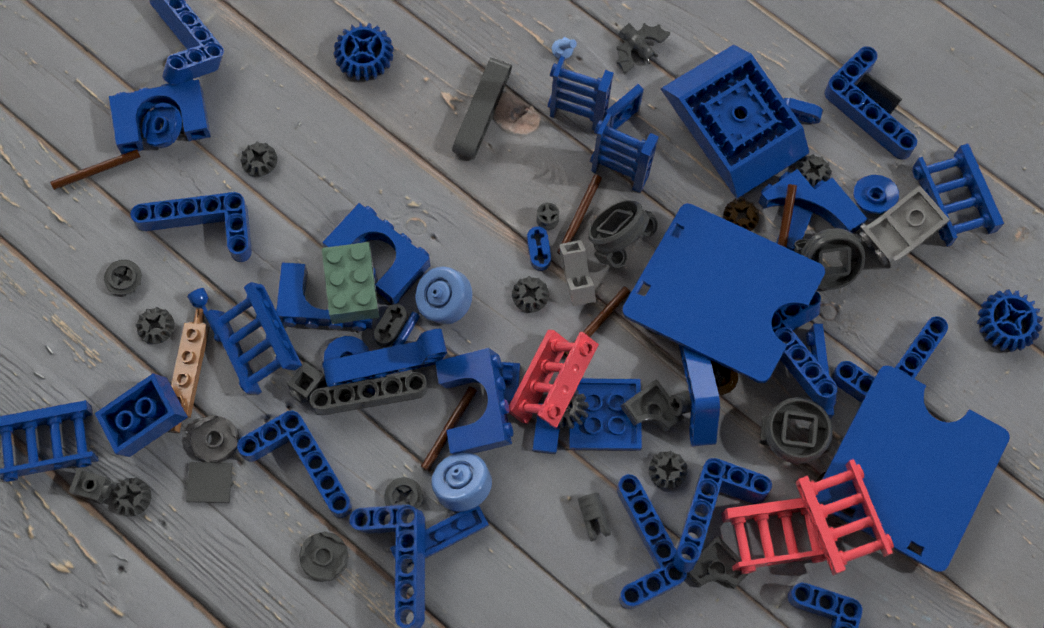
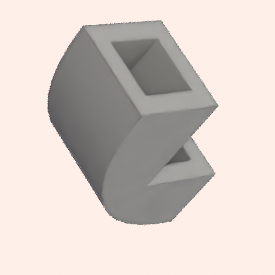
[559,240,596,306]

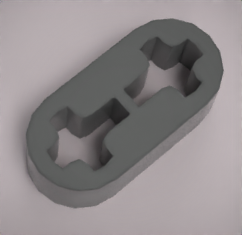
[374,304,407,347]

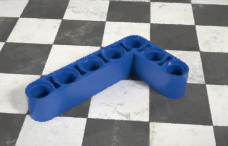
[149,0,224,85]
[824,46,917,160]
[130,192,252,262]
[771,291,837,409]
[832,316,948,403]
[322,328,447,387]
[678,344,720,447]
[237,411,352,518]
[673,458,772,573]
[617,474,687,609]
[349,505,425,628]
[787,582,862,628]

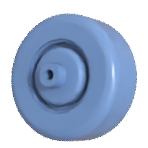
[415,267,473,325]
[431,452,492,512]

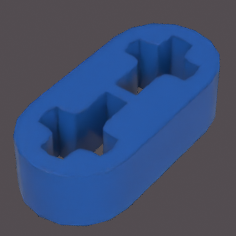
[784,98,823,124]
[527,226,551,271]

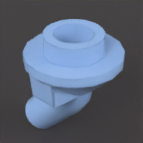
[552,37,577,59]

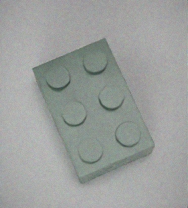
[322,242,379,324]

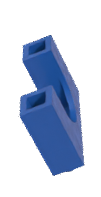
[109,79,211,154]
[322,203,430,305]
[276,263,377,331]
[435,348,514,455]

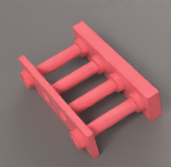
[509,330,599,428]
[795,459,894,576]
[721,498,827,574]

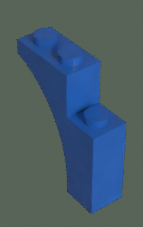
[758,169,867,233]

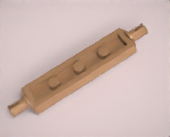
[170,308,210,433]

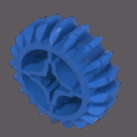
[334,22,394,81]
[977,289,1043,352]

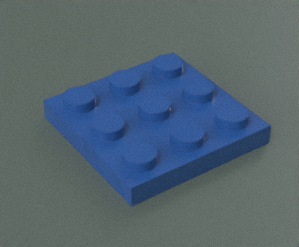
[569,378,642,451]

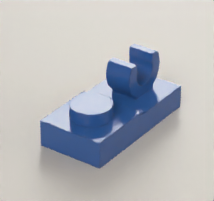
[499,362,520,405]

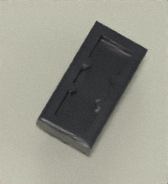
[856,72,902,115]

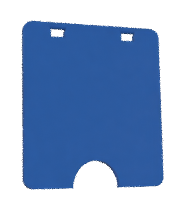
[623,203,825,383]
[816,365,1010,572]

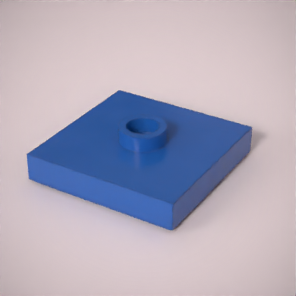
[604,84,644,130]

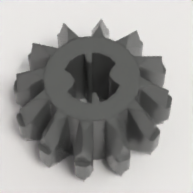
[558,389,589,429]

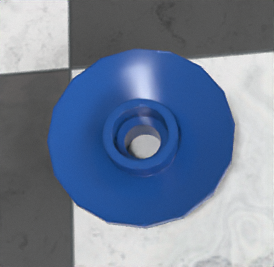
[853,175,899,214]

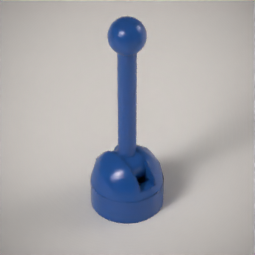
[187,288,221,342]

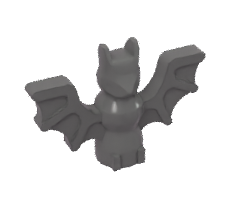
[617,23,670,74]

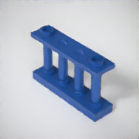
[547,56,614,131]
[590,114,659,193]
[912,143,1004,247]
[208,282,302,395]
[0,400,98,482]

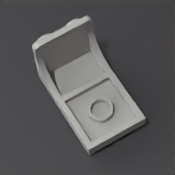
[860,185,950,268]

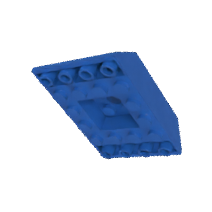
[661,44,810,199]

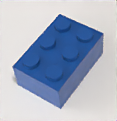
[95,373,188,457]

